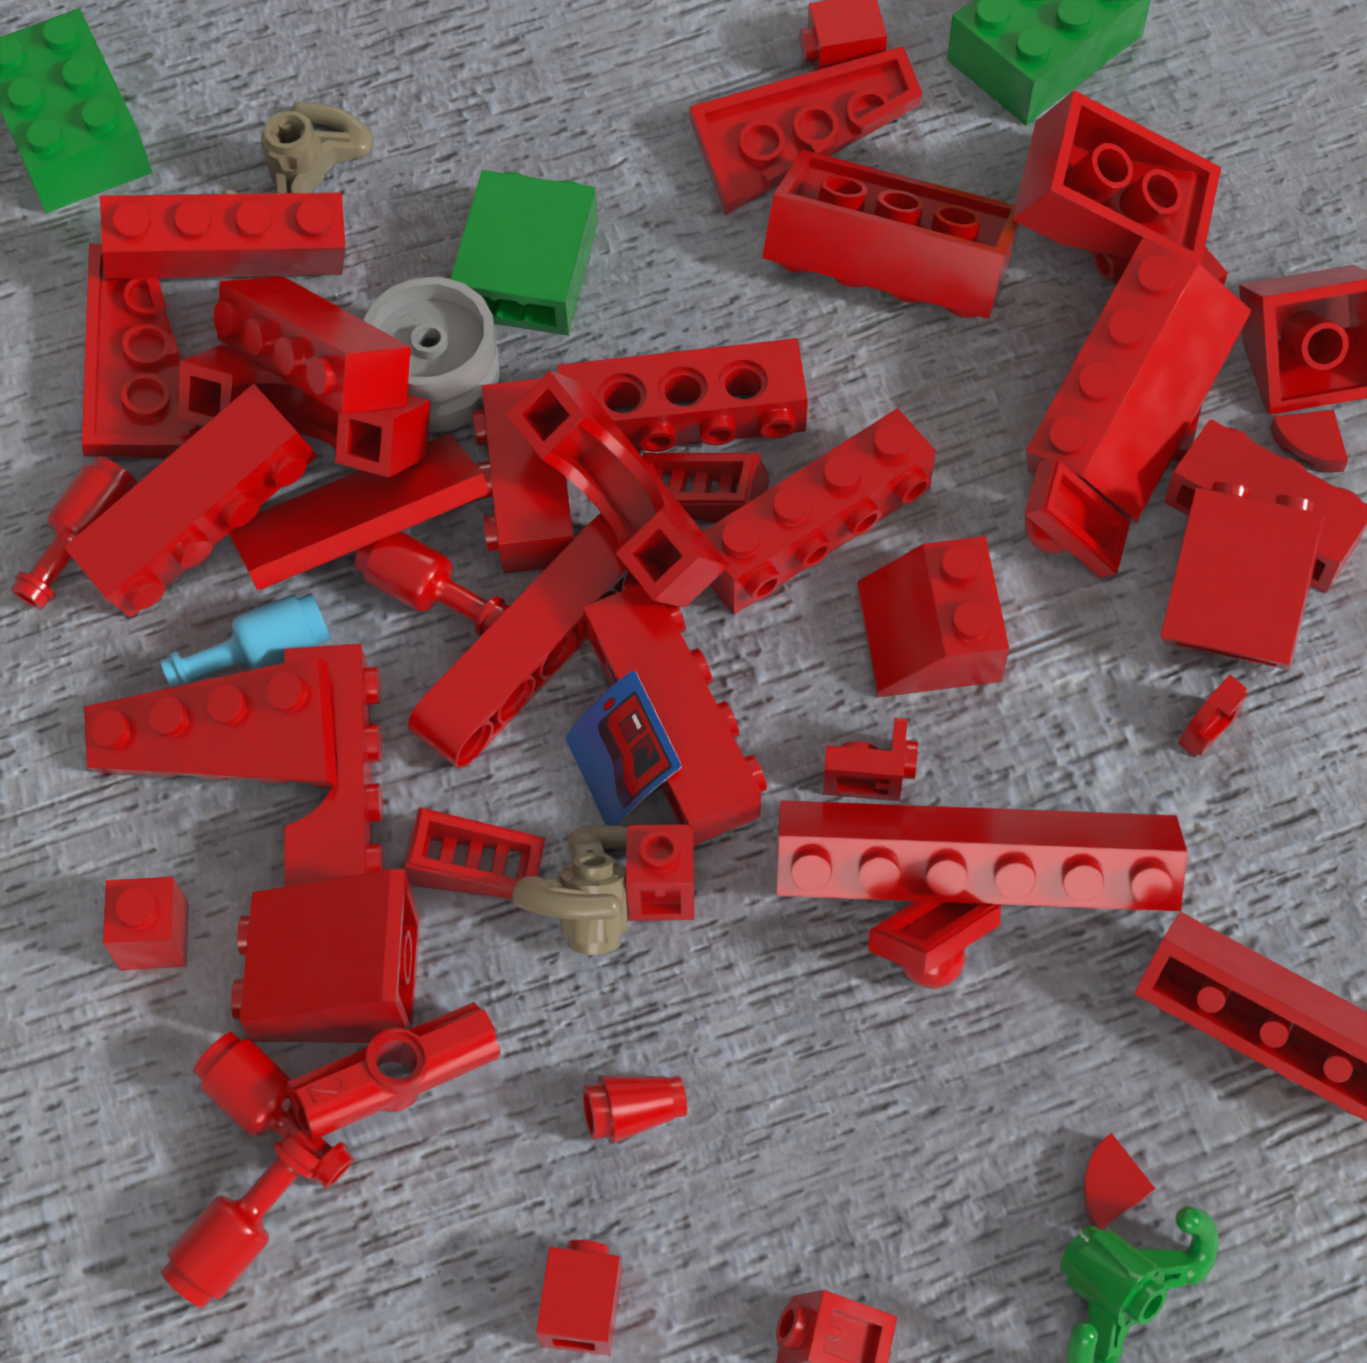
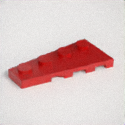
[689,46,923,216]
[82,243,201,458]
[84,656,338,787]

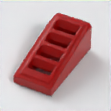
[642,453,769,523]
[402,807,546,899]

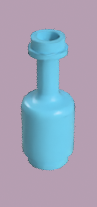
[160,593,331,688]

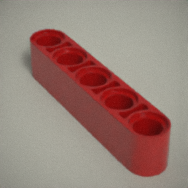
[407,514,640,769]

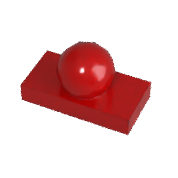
[1024,457,1130,578]
[868,901,1002,989]

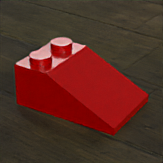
[1012,90,1221,265]

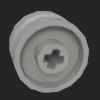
[363,276,501,433]

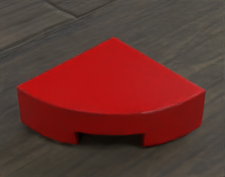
[1270,409,1348,472]
[1178,675,1247,757]
[1083,1132,1155,1230]

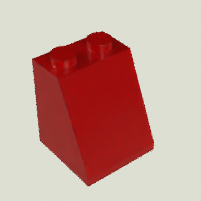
[231,869,420,1043]

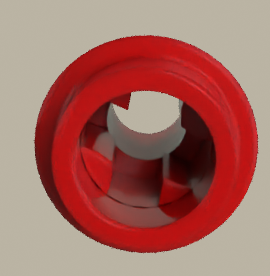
[582,1075,687,1144]

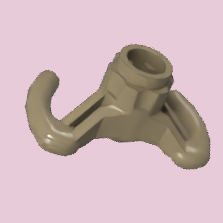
[221,102,374,194]
[512,825,628,955]

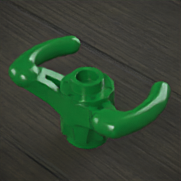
[1060,1206,1219,1363]

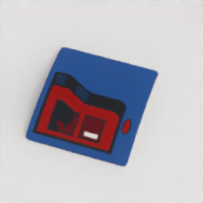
[566,671,681,826]

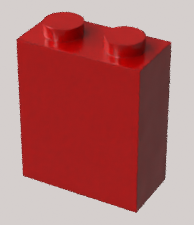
[1160,482,1325,671]

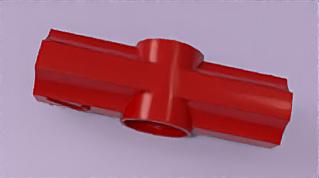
[286,1001,501,1141]

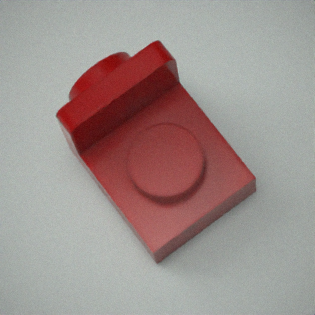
[822,717,918,801]
[626,824,695,921]
[776,1290,898,1363]

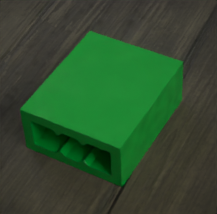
[451,170,598,336]

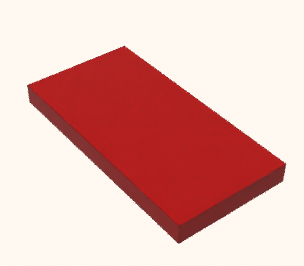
[229,433,489,590]

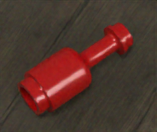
[11,456,138,610]
[355,531,509,636]
[193,1032,355,1189]
[161,1133,321,1309]

